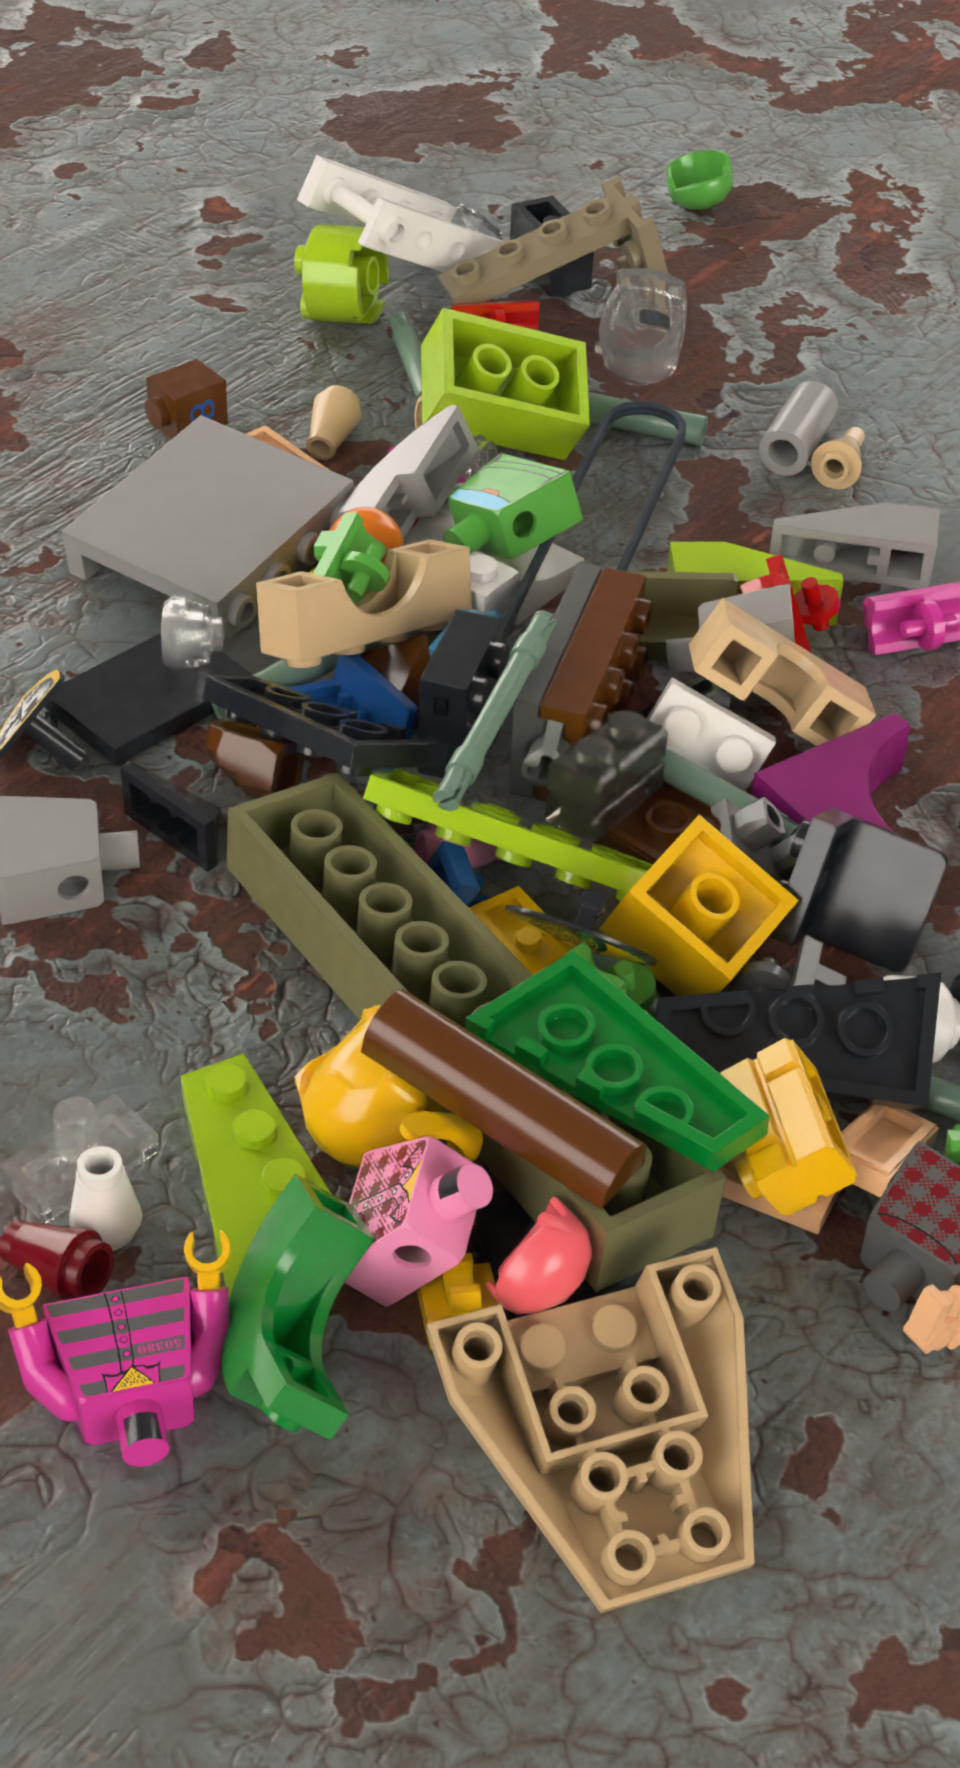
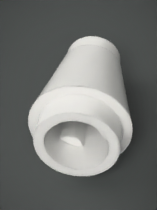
[69,1146,142,1251]

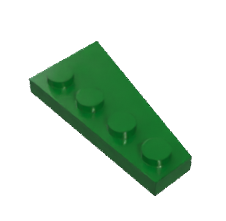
[465,951,769,1172]

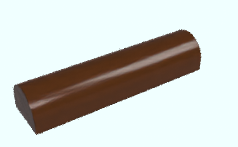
[361,989,647,1209]

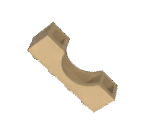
[256,539,472,668]

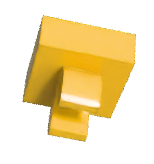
[416,1253,500,1350]

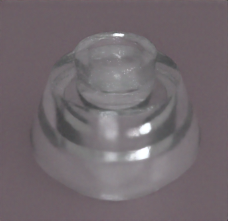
[161,594,223,673]

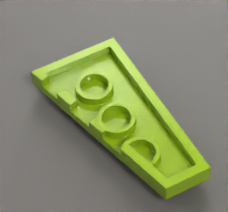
[181,1053,331,1299]

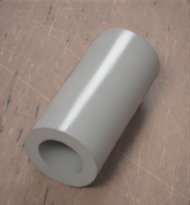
[759,381,838,476]

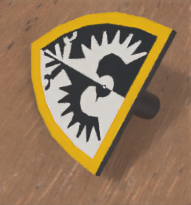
[0,669,87,770]

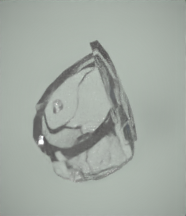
[595,268,687,385]

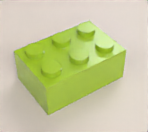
[421,308,590,460]

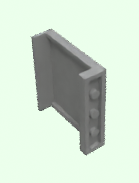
[61,415,354,645]

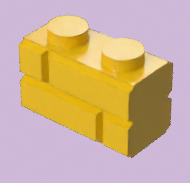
[720,1038,858,1216]

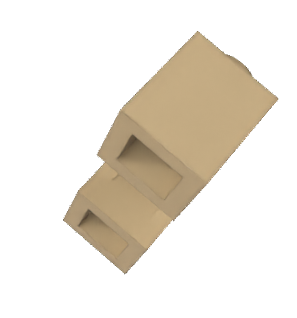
[688,598,876,746]

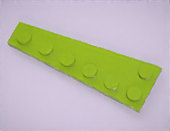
[363,768,653,901]

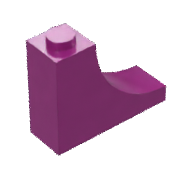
[751,713,911,844]

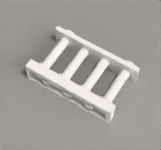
[297,155,504,272]

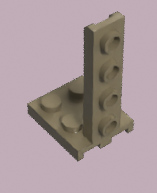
[438,176,679,315]

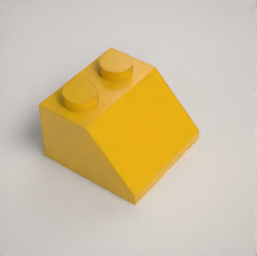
[599,815,799,996]

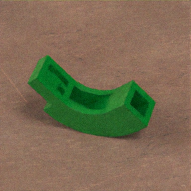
[221,1174,375,1440]

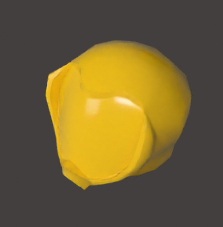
[294,1005,444,1169]

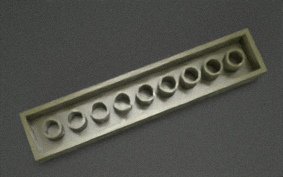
[227,772,726,1292]

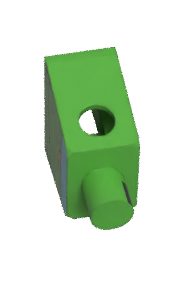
[443,453,583,559]

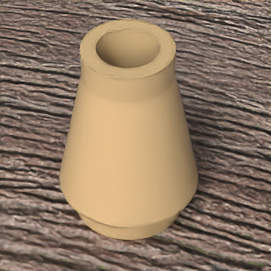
[306,385,362,460]

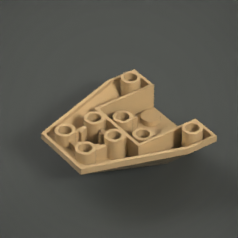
[426,1247,755,1613]

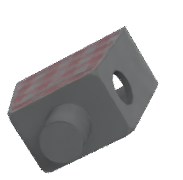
[860,1141,960,1312]

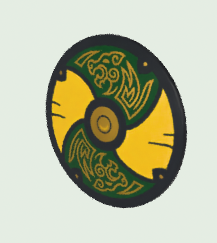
[504,889,658,966]

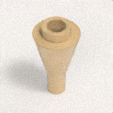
[811,427,865,490]

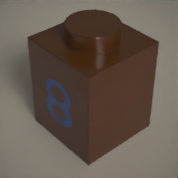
[145,359,228,439]

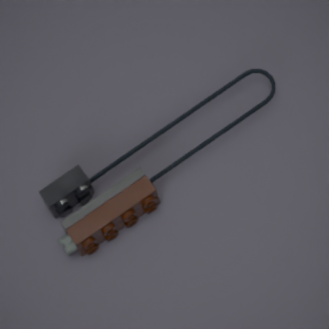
[418,401,686,809]

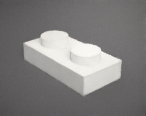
[641,678,776,791]

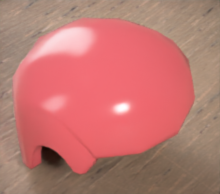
[487,1196,592,1314]

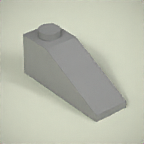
[769,502,940,589]

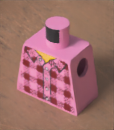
[344,1136,493,1307]

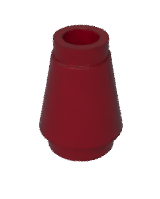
[0,1219,114,1300]

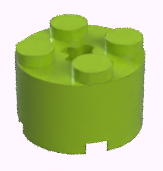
[294,224,389,325]

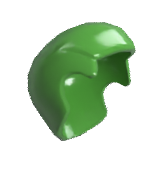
[666,150,733,210]

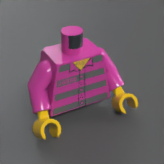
[0,1230,231,1467]

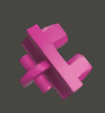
[863,582,960,655]

